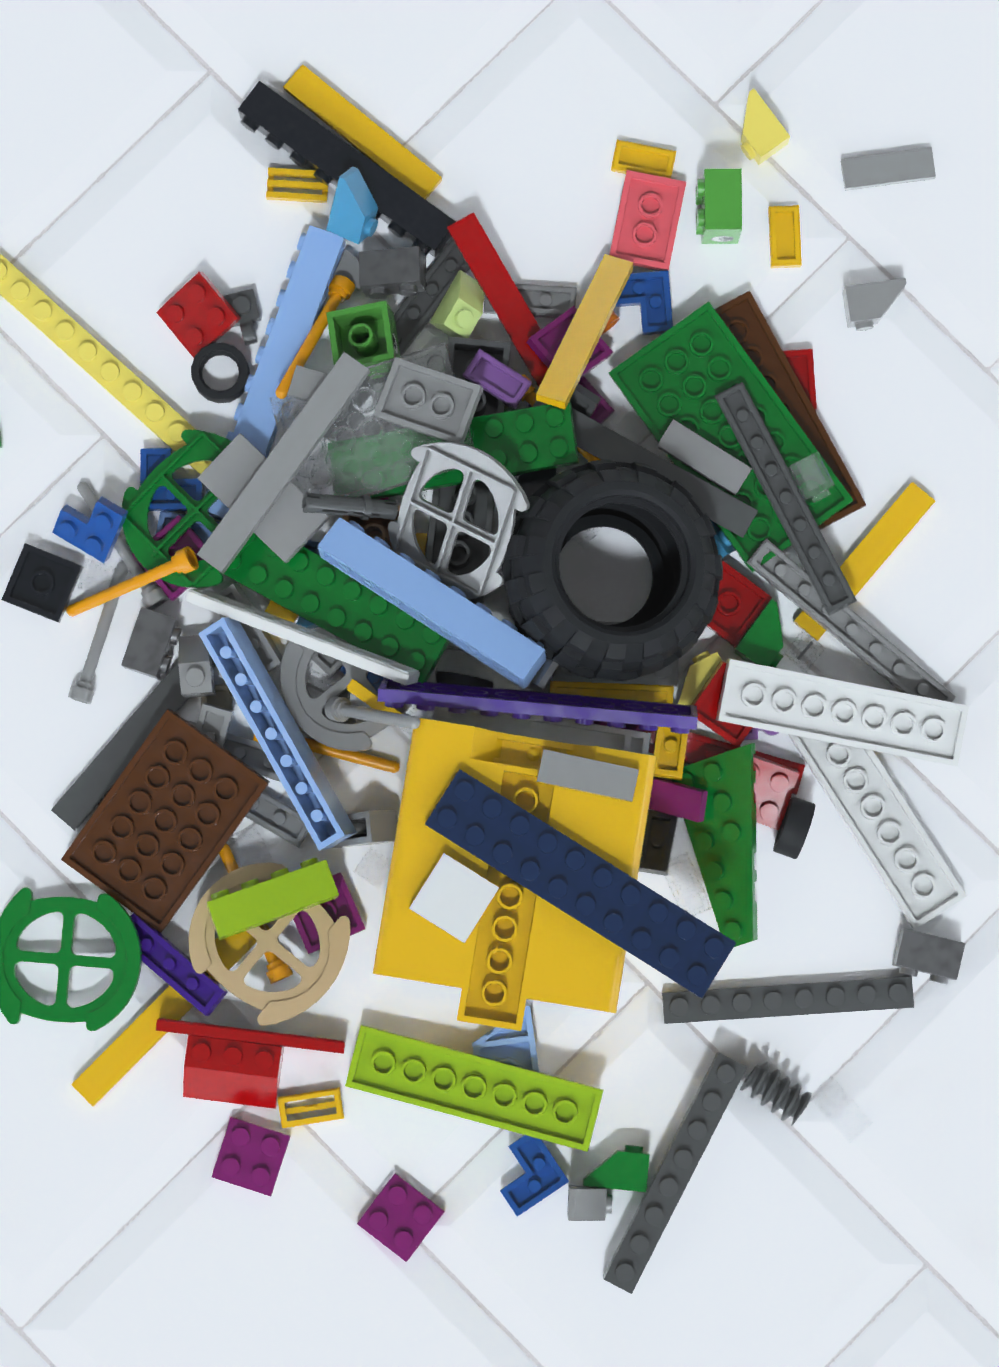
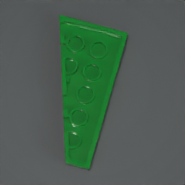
[671,743,758,947]

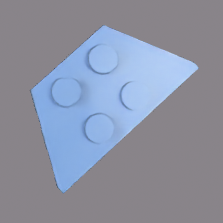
[472,1006,539,1072]

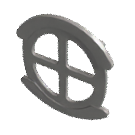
[388,442,530,599]
[280,627,437,752]

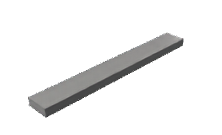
[197,352,371,574]
[746,539,956,702]

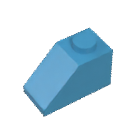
[326,166,378,244]

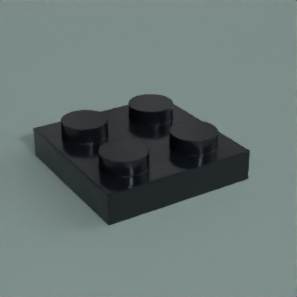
[1,543,83,624]

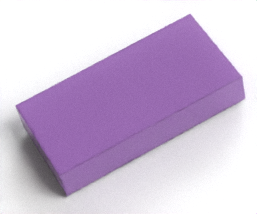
[463,349,532,409]

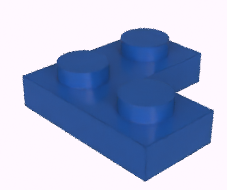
[615,271,673,335]
[140,448,203,511]
[52,496,128,563]
[500,1135,569,1217]

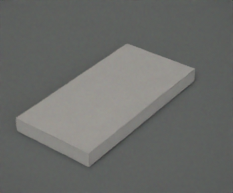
[197,433,330,563]

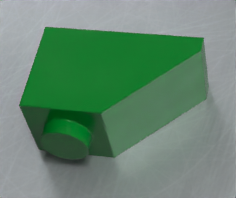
[734,599,784,668]
[583,1145,650,1192]

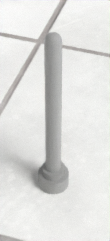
[77,482,169,610]
[67,561,129,705]
[325,696,420,729]

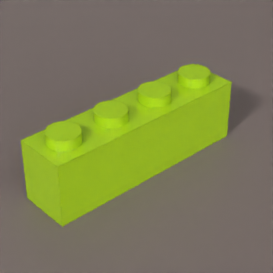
[207,857,339,940]

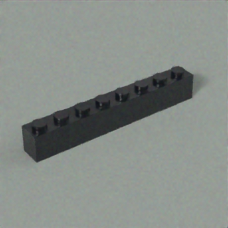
[238,81,456,257]

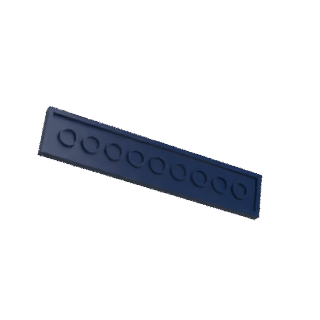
[425,769,736,999]

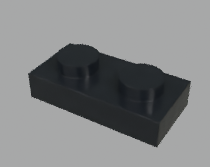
[639,810,678,876]

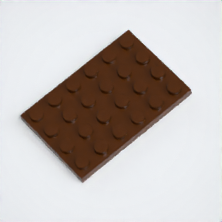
[61,708,270,933]

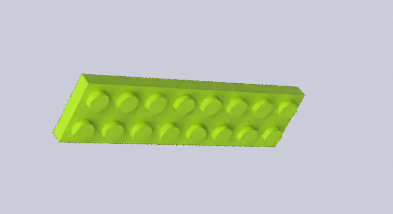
[345,1025,604,1152]

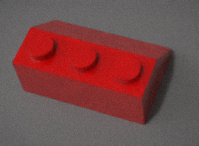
[183,1035,285,1109]

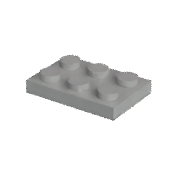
[373,357,484,444]

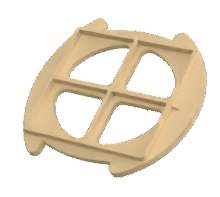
[188,863,350,1026]

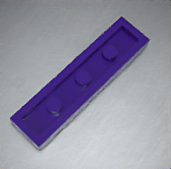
[130,913,228,1016]

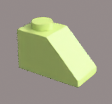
[429,270,484,338]

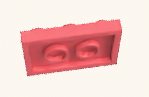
[609,170,686,271]

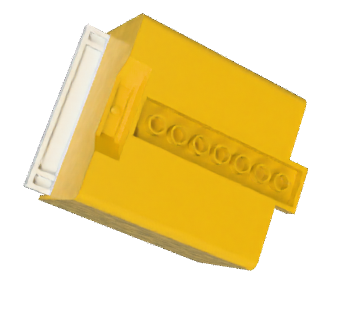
[372,707,657,1031]

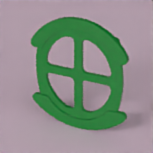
[122,430,256,588]
[0,887,142,1031]

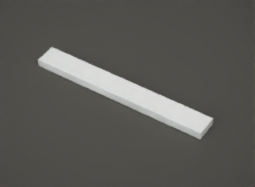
[185,588,420,685]

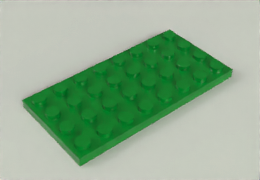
[608,301,853,573]

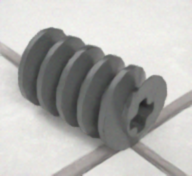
[740,1061,812,1126]

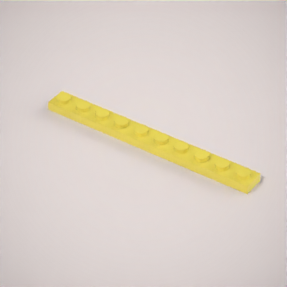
[0,254,212,474]

